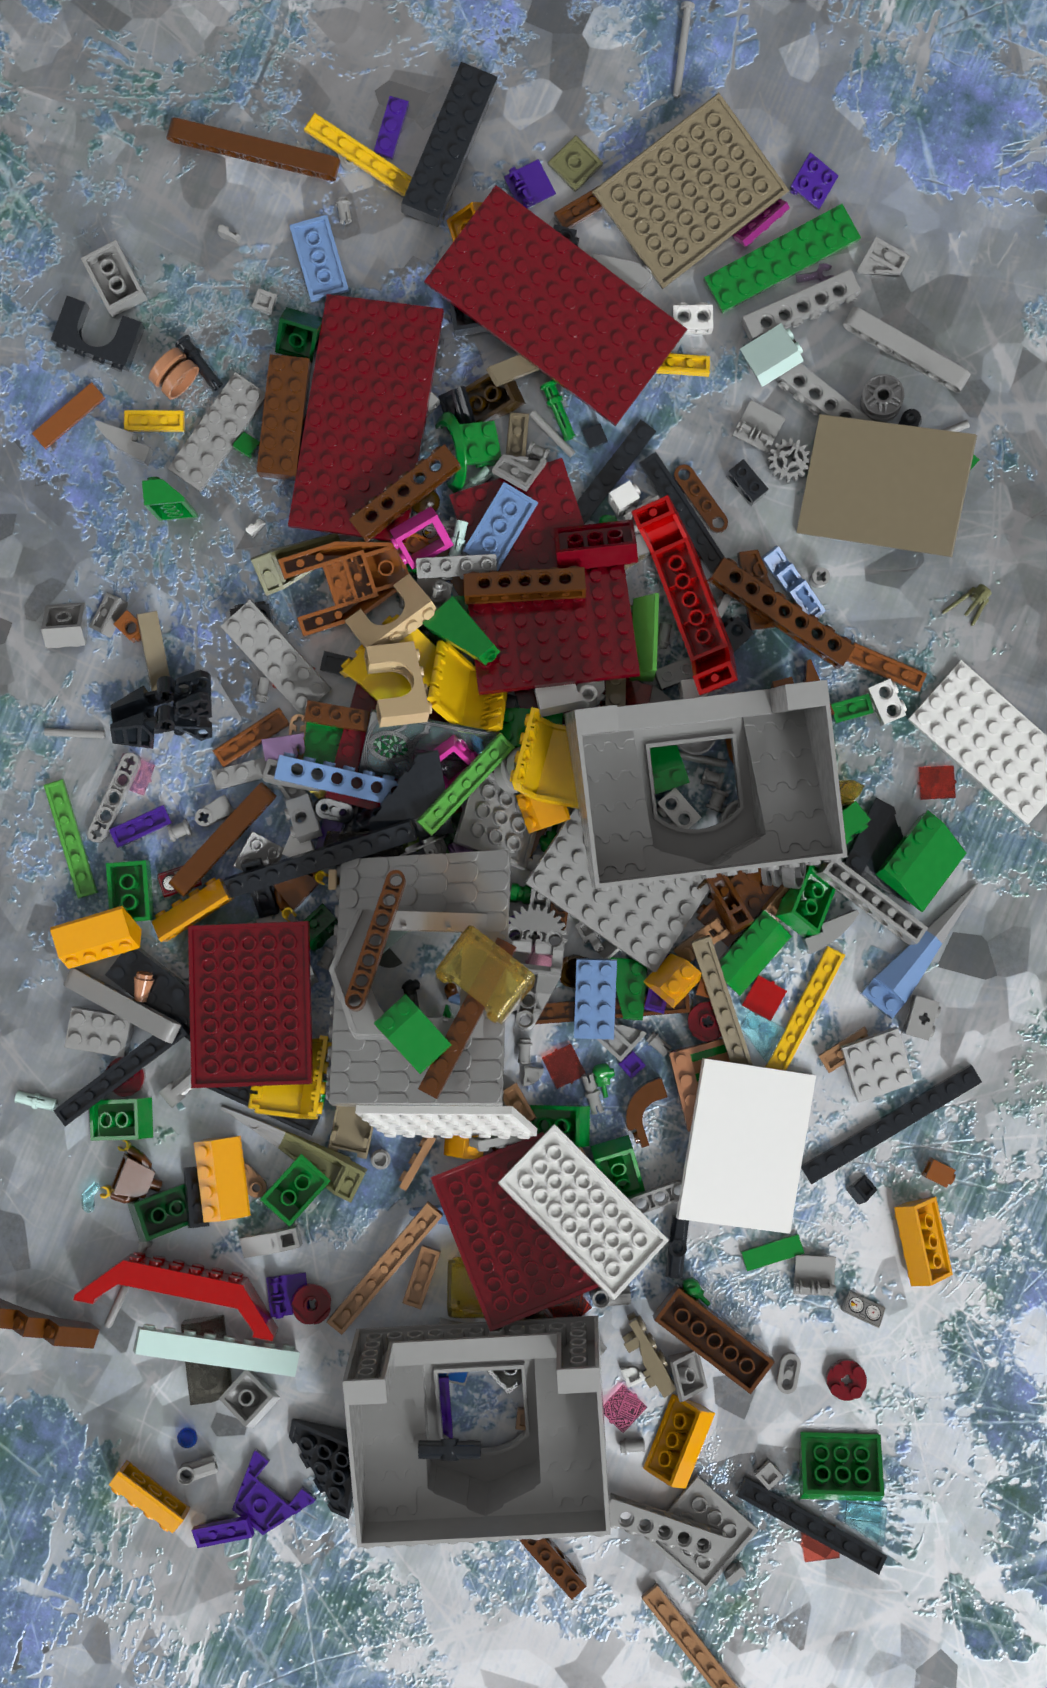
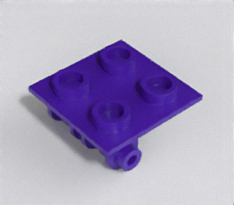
[790,152,838,210]
[503,159,556,209]
[266,1272,310,1319]

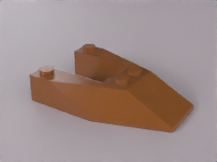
[278,541,409,637]

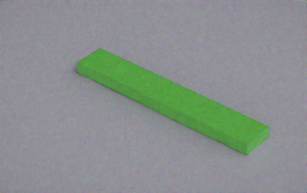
[417,733,515,835]
[44,779,98,899]

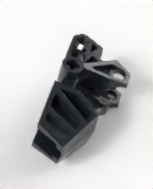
[110,670,212,749]

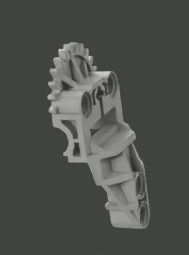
[506,904,568,1031]

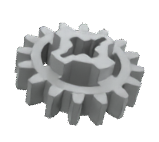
[767,438,811,482]

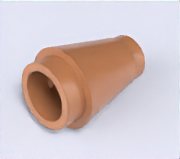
[134,971,154,1002]

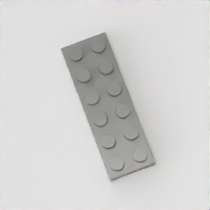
[167,372,265,492]
[221,599,332,715]

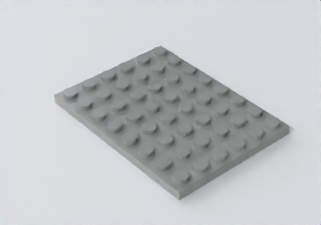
[525,808,709,972]

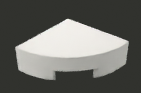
[245,518,266,538]
[620,1366,646,1388]

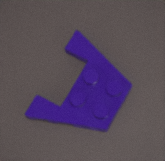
[232,1448,317,1535]

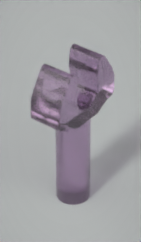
[796,263,834,283]

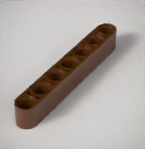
[168,782,277,897]
[345,870,406,1012]

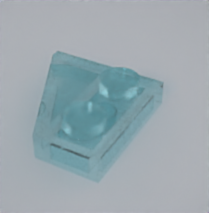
[741,1010,785,1063]
[844,1501,887,1547]

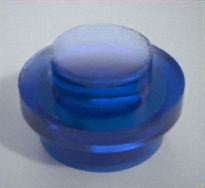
[177,1427,198,1448]

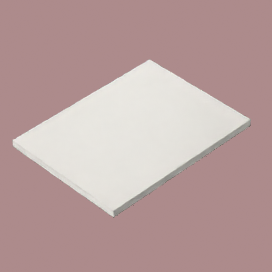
[676,1058,816,1234]

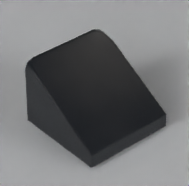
[847,1174,877,1205]

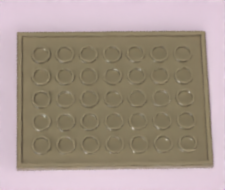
[592,93,789,289]
[796,414,977,557]

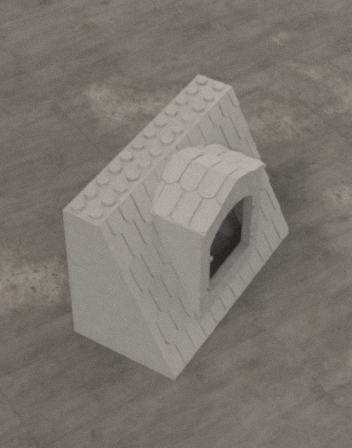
[564,680,847,892]
[326,850,511,1107]
[342,1315,611,1549]

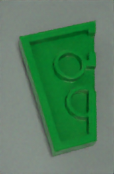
[610,957,647,1021]

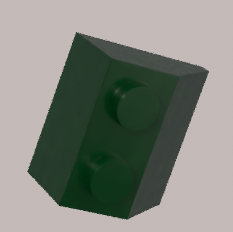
[275,307,323,364]

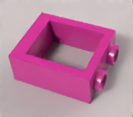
[390,506,453,570]
[432,735,478,789]

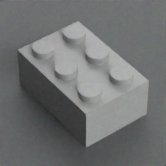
[81,240,148,317]
[64,1006,134,1057]

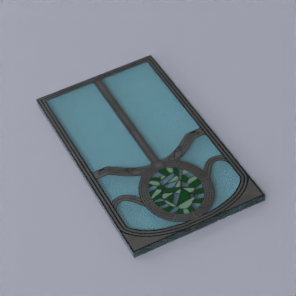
[357,709,503,780]

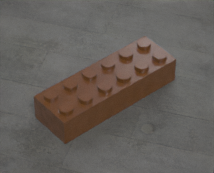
[256,354,312,481]
[652,1284,775,1394]

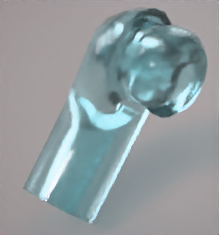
[81,1182,102,1213]

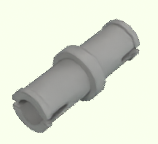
[581,1072,604,1115]

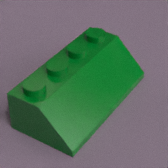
[142,477,198,521]
[719,910,792,996]

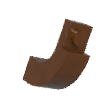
[625,1077,668,1148]

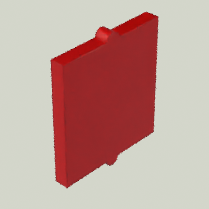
[742,975,787,1021]

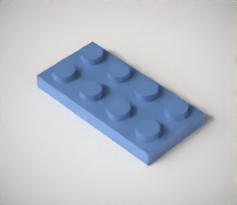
[289,215,349,303]
[463,482,538,571]
[574,958,617,1040]

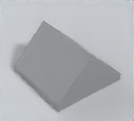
[668,1350,708,1402]

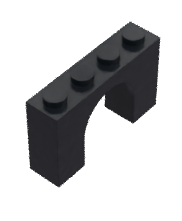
[51,296,145,372]

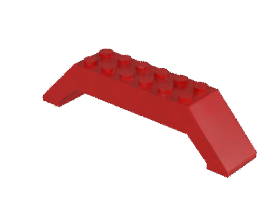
[631,495,738,696]
[73,1252,278,1341]

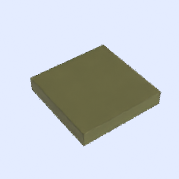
[548,135,603,192]

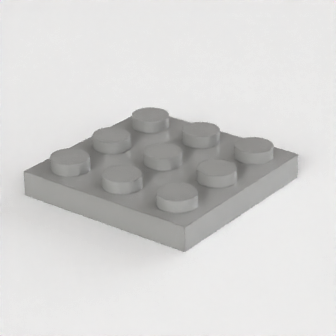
[840,1027,915,1103]

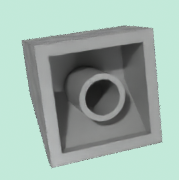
[41,603,88,648]
[219,1370,281,1428]

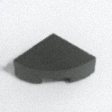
[379,948,403,968]

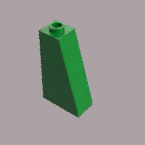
[423,596,500,665]

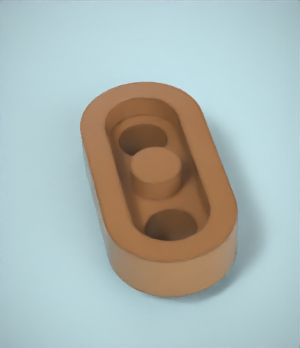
[244,1163,267,1198]

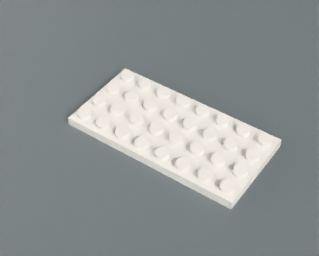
[908,660,1047,825]
[355,1105,537,1139]
[498,1124,669,1300]

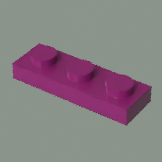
[732,199,790,247]

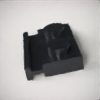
[438,386,476,434]

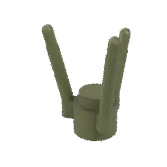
[942,584,992,626]

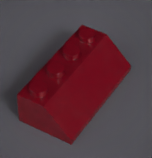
[554,519,638,569]

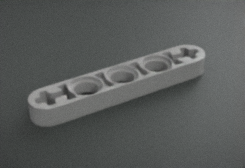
[88,753,141,843]

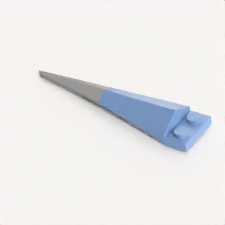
[860,883,978,1019]

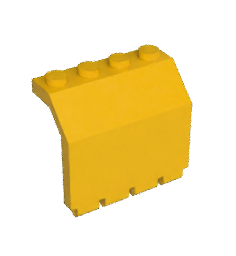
[339,614,436,701]
[427,641,508,733]
[510,707,579,809]
[248,1035,332,1119]

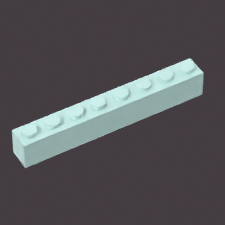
[133,1324,300,1377]

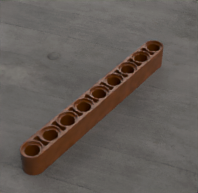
[166,118,341,181]

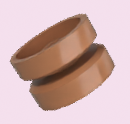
[148,348,199,400]

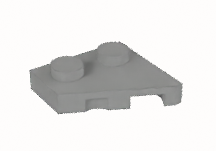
[856,237,910,275]
[492,454,547,491]
[597,1023,646,1062]

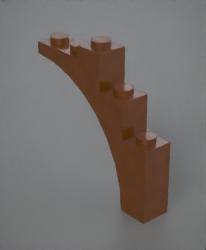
[0,1298,100,1349]

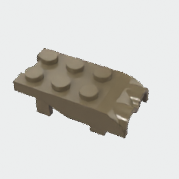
[328,1106,374,1159]
[622,1312,676,1398]

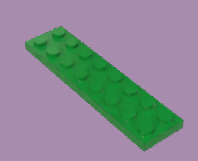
[703,204,861,314]

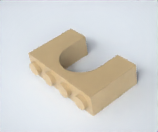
[345,574,437,649]
[364,641,432,728]

